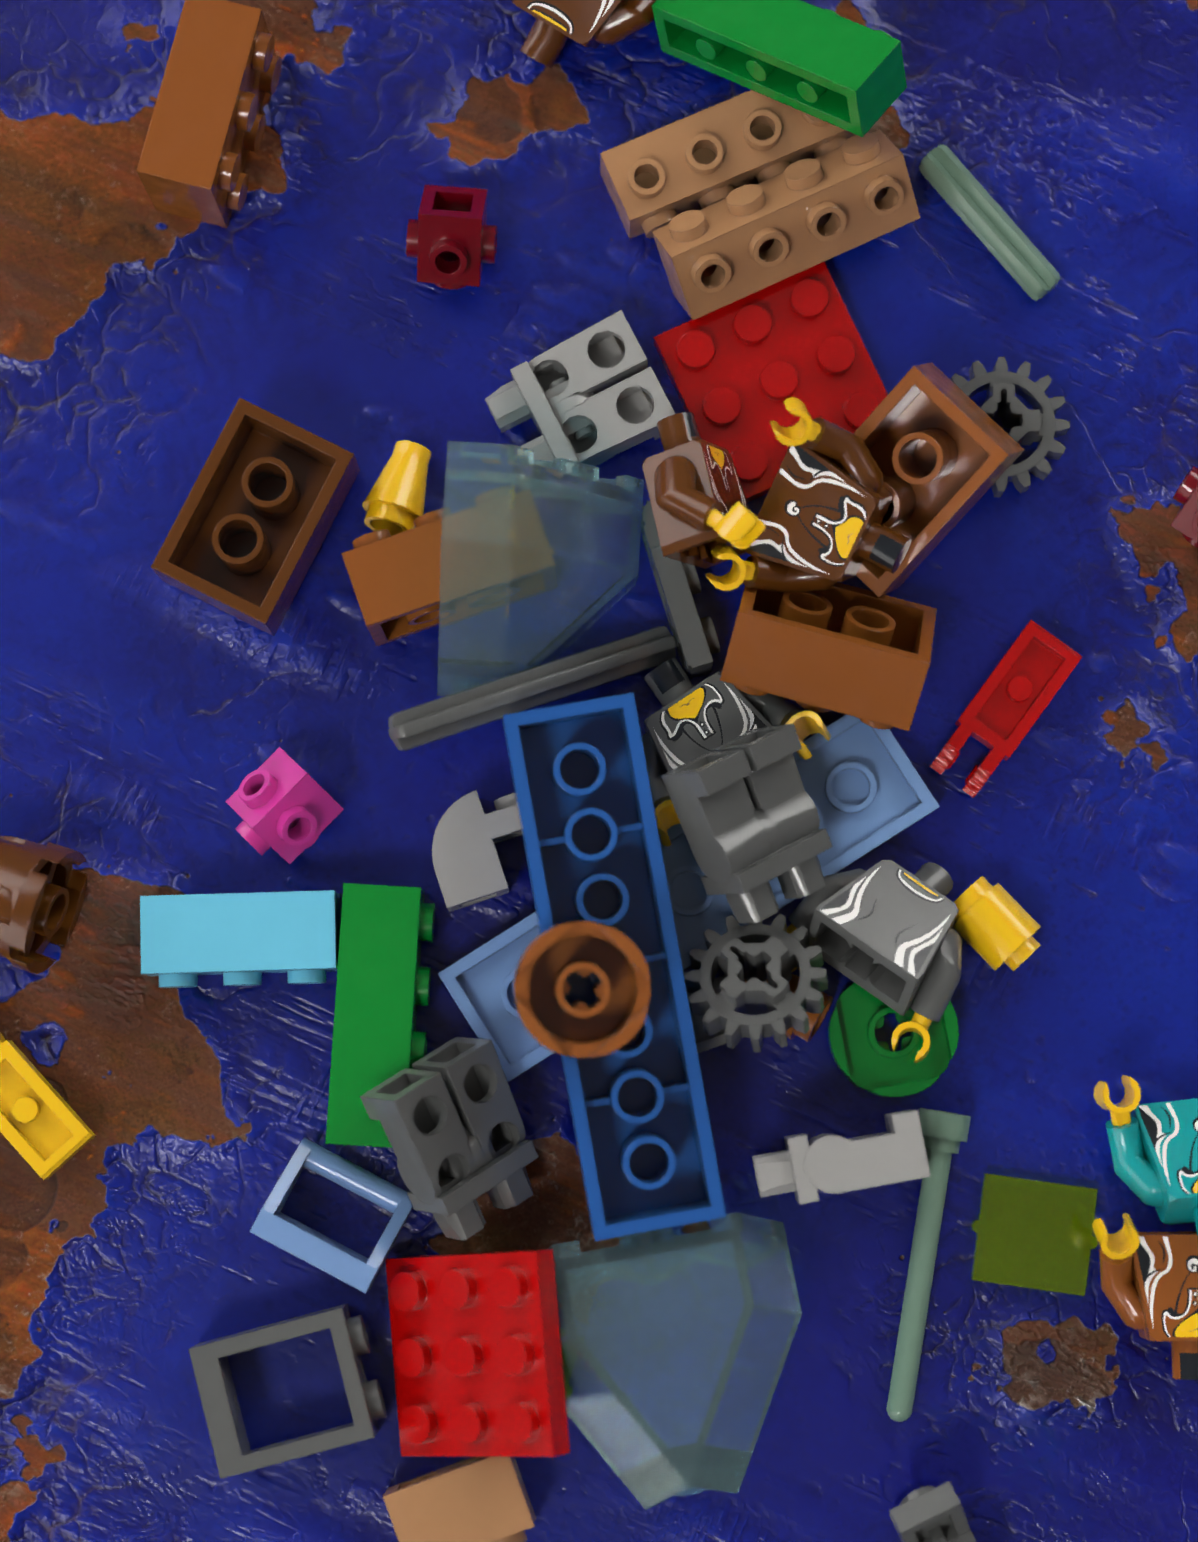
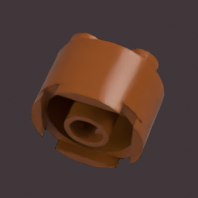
[513,920,651,1058]

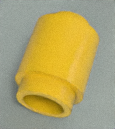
[953,876,1041,972]

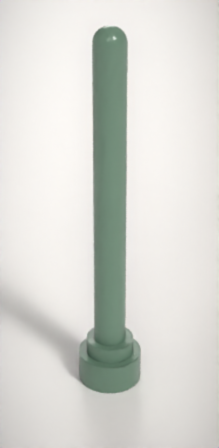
[887,1108,971,1422]

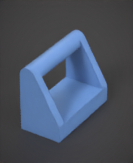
[250,1137,413,1293]

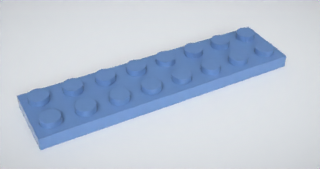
[438,714,940,1082]

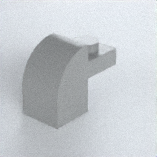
[432,790,522,912]

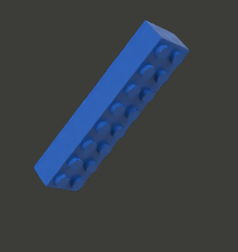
[502,692,726,1241]

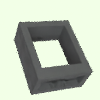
[189,1303,387,1479]

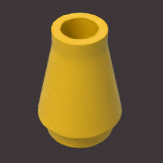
[362,440,432,536]

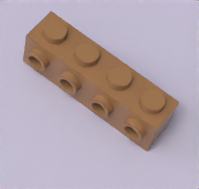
[600,90,856,239]
[652,130,920,320]

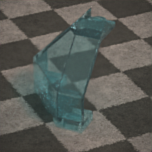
[437,441,644,696]
[547,1212,802,1510]

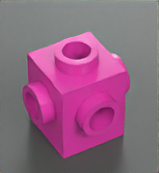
[225,747,344,864]

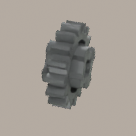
[950,357,1070,497]
[684,914,828,1052]

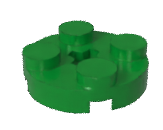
[828,982,959,1097]

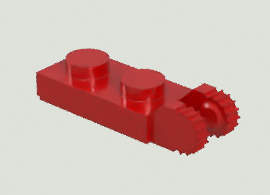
[930,620,1083,798]

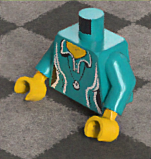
[1094,1075,1198,1234]

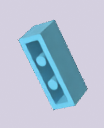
[140,890,341,988]

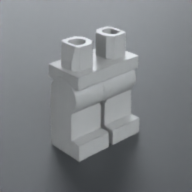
[485,310,675,484]
[752,1109,931,1205]

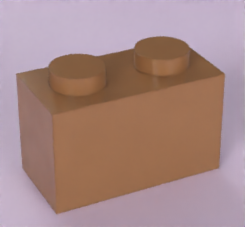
[383,1457,536,1542]

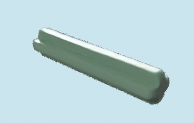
[919,144,1060,301]

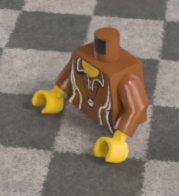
[1092,1213,1198,1380]

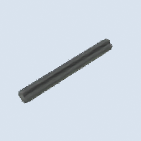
[388,626,677,751]

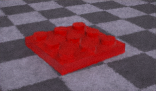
[653,262,888,503]
[385,1249,570,1457]

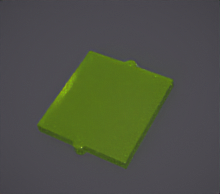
[971,1173,1098,1296]

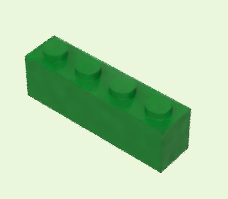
[651,0,907,137]
[325,883,435,1148]

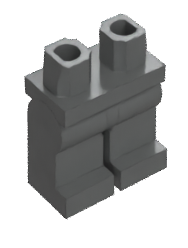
[661,724,833,923]
[360,1037,538,1240]

